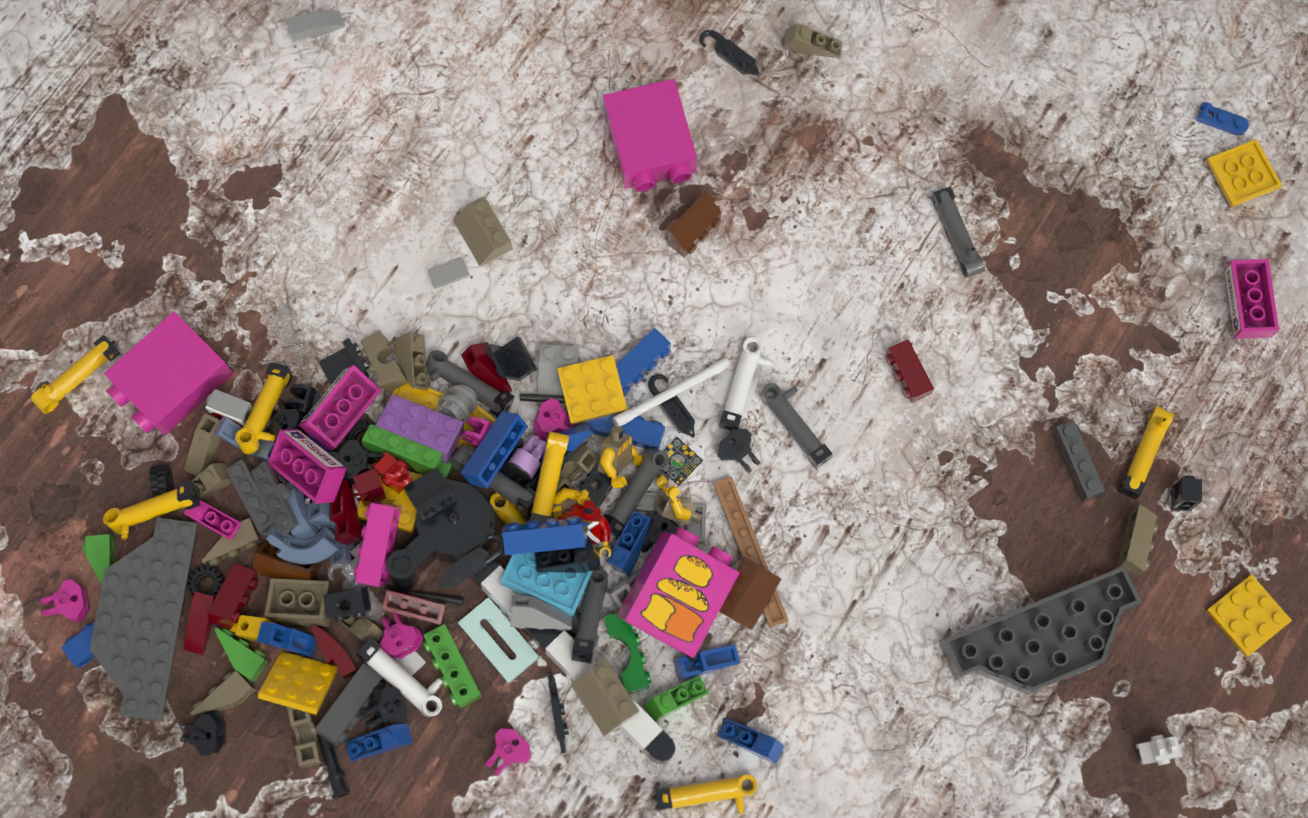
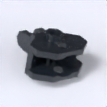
[285,384,321,415]
[267,400,306,440]
[717,429,761,474]
[339,440,383,483]
[641,514,682,555]
[359,684,408,729]
[180,712,226,756]

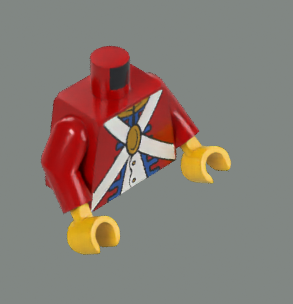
[558,500,611,557]

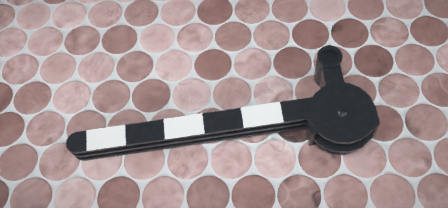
[386,478,676,765]

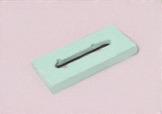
[458,597,539,683]

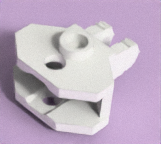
[1136,735,1182,766]

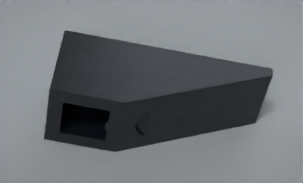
[535,542,600,573]

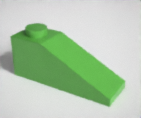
[83,534,115,584]

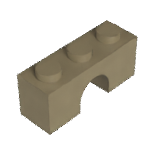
[360,330,409,393]
[556,444,599,493]
[287,707,323,769]

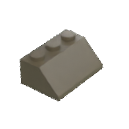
[453,196,513,266]
[1116,505,1158,575]
[264,578,330,627]
[571,659,639,736]

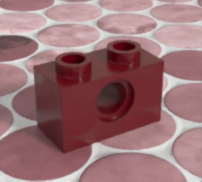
[352,469,386,507]

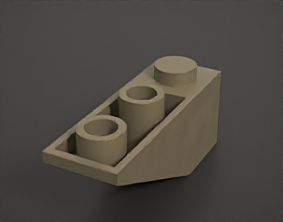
[783,23,842,59]
[395,332,428,390]
[184,413,223,476]
[179,463,232,513]
[202,518,262,567]
[337,602,384,643]
[190,671,256,718]

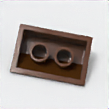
[668,191,721,258]
[252,540,323,581]
[719,557,782,630]

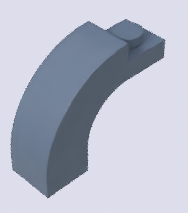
[214,417,275,462]
[285,482,321,539]
[307,502,355,570]
[266,523,340,564]

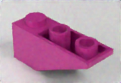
[184,500,242,540]

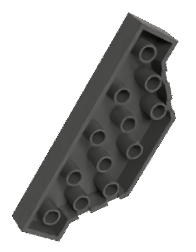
[90,517,198,723]
[940,566,1142,695]

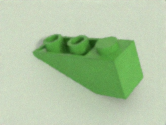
[215,628,269,682]
[643,676,709,722]

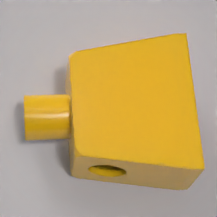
[230,615,276,642]

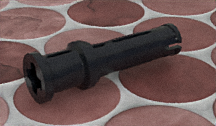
[318,738,350,799]

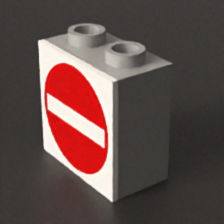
[205,389,253,428]

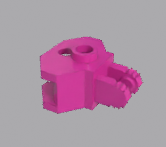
[533,398,578,441]
[460,416,492,448]
[40,579,89,623]
[380,613,424,659]
[485,729,531,777]

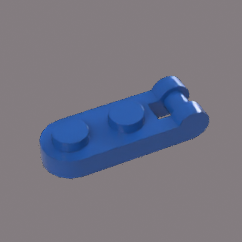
[1196,102,1249,136]

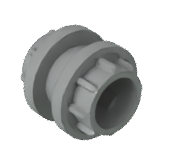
[438,384,478,422]

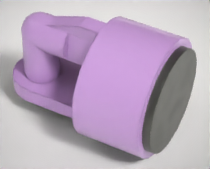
[508,435,546,479]

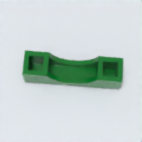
[604,612,652,695]

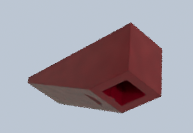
[461,342,513,393]

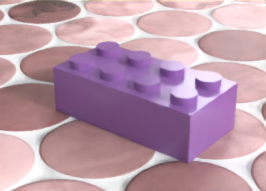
[376,394,464,464]

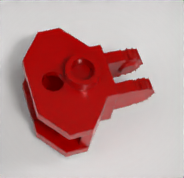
[371,452,413,494]

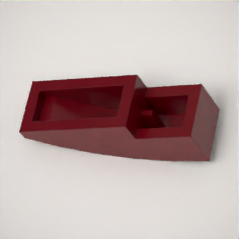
[329,479,360,545]
[184,592,216,655]
[310,625,358,679]

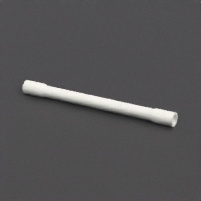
[612,357,731,427]

